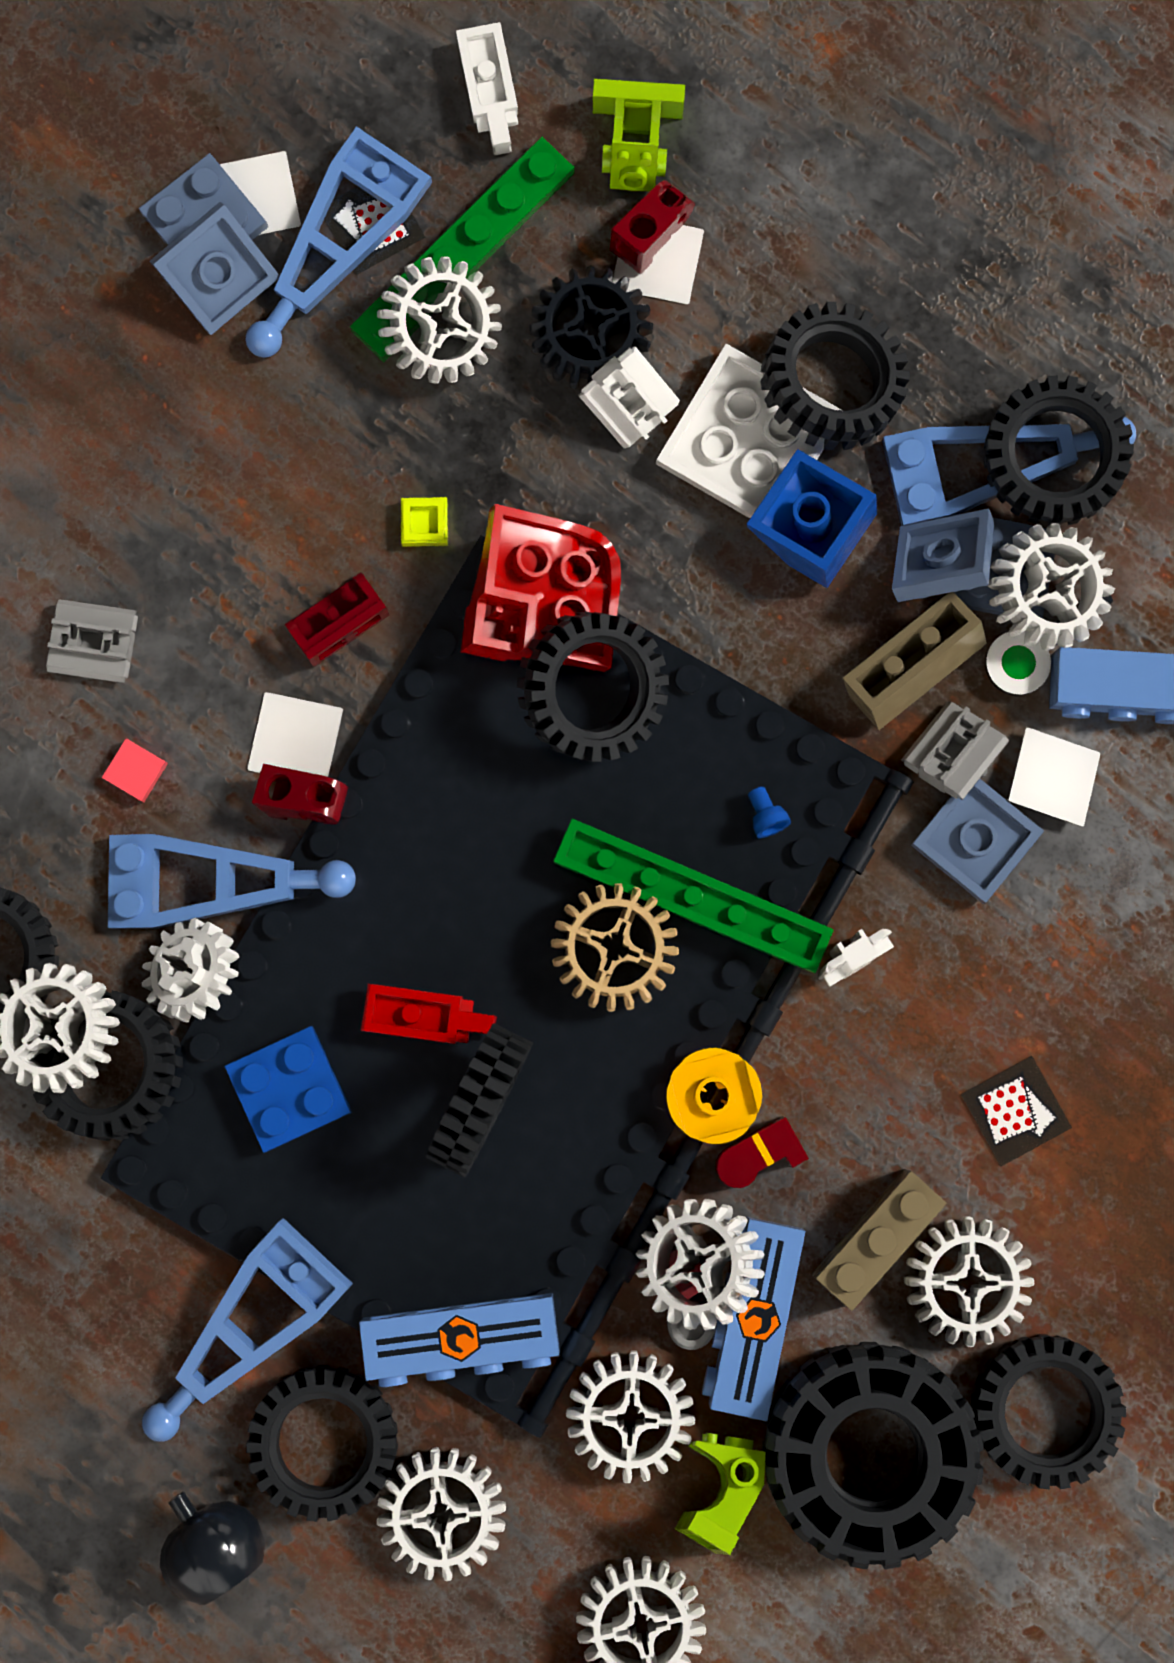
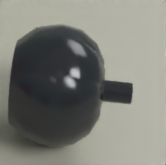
[160,1491,265,1605]

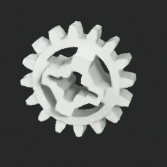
[141,918,239,1022]

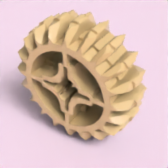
[551,883,679,1012]

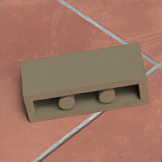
[842,592,987,730]
[811,1169,947,1311]

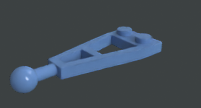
[246,126,432,358]
[882,417,1136,526]
[108,834,356,929]
[142,1218,353,1442]

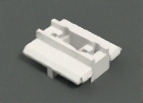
[578,346,680,448]
[818,929,894,987]

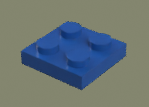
[225,1026,352,1153]

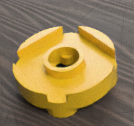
[666,1048,762,1144]

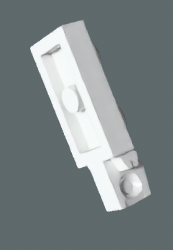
[456,22,518,156]

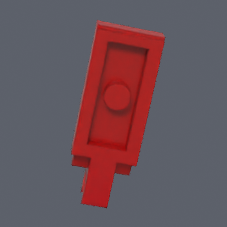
[361,984,497,1044]

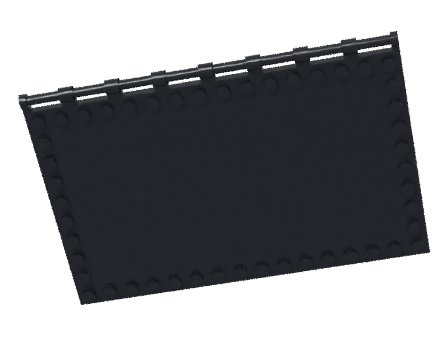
[100,535,914,1438]

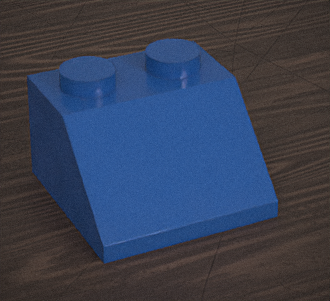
[747,449,877,588]

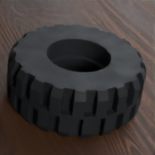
[762,1342,984,1569]

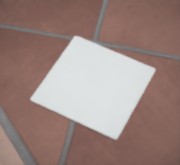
[220,151,301,235]
[613,225,704,304]
[247,692,343,777]
[1009,728,1100,826]

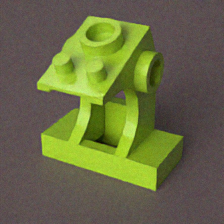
[593,79,685,192]
[674,1433,766,1555]

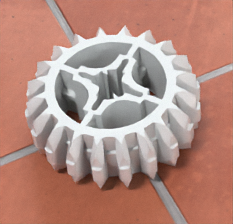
[377,257,502,383]
[987,523,1116,651]
[0,963,120,1093]
[635,1199,765,1330]
[904,1216,1034,1347]
[566,1350,695,1483]
[377,1447,506,1581]
[576,1556,706,1663]

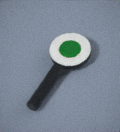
[985,595,1113,696]

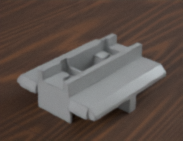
[46,599,138,683]
[901,701,1009,800]

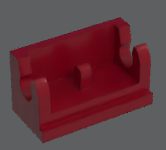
[284,572,390,667]

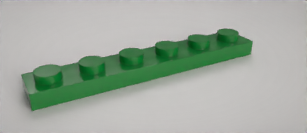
[350,137,575,363]
[553,819,834,974]

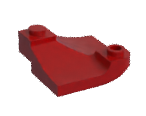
[461,504,621,672]

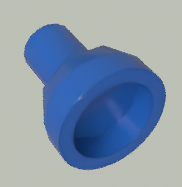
[748,787,791,838]

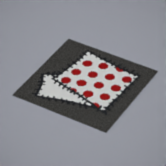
[324,186,425,275]
[961,1056,1072,1167]

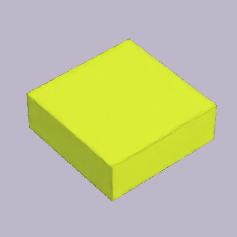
[401,497,448,547]

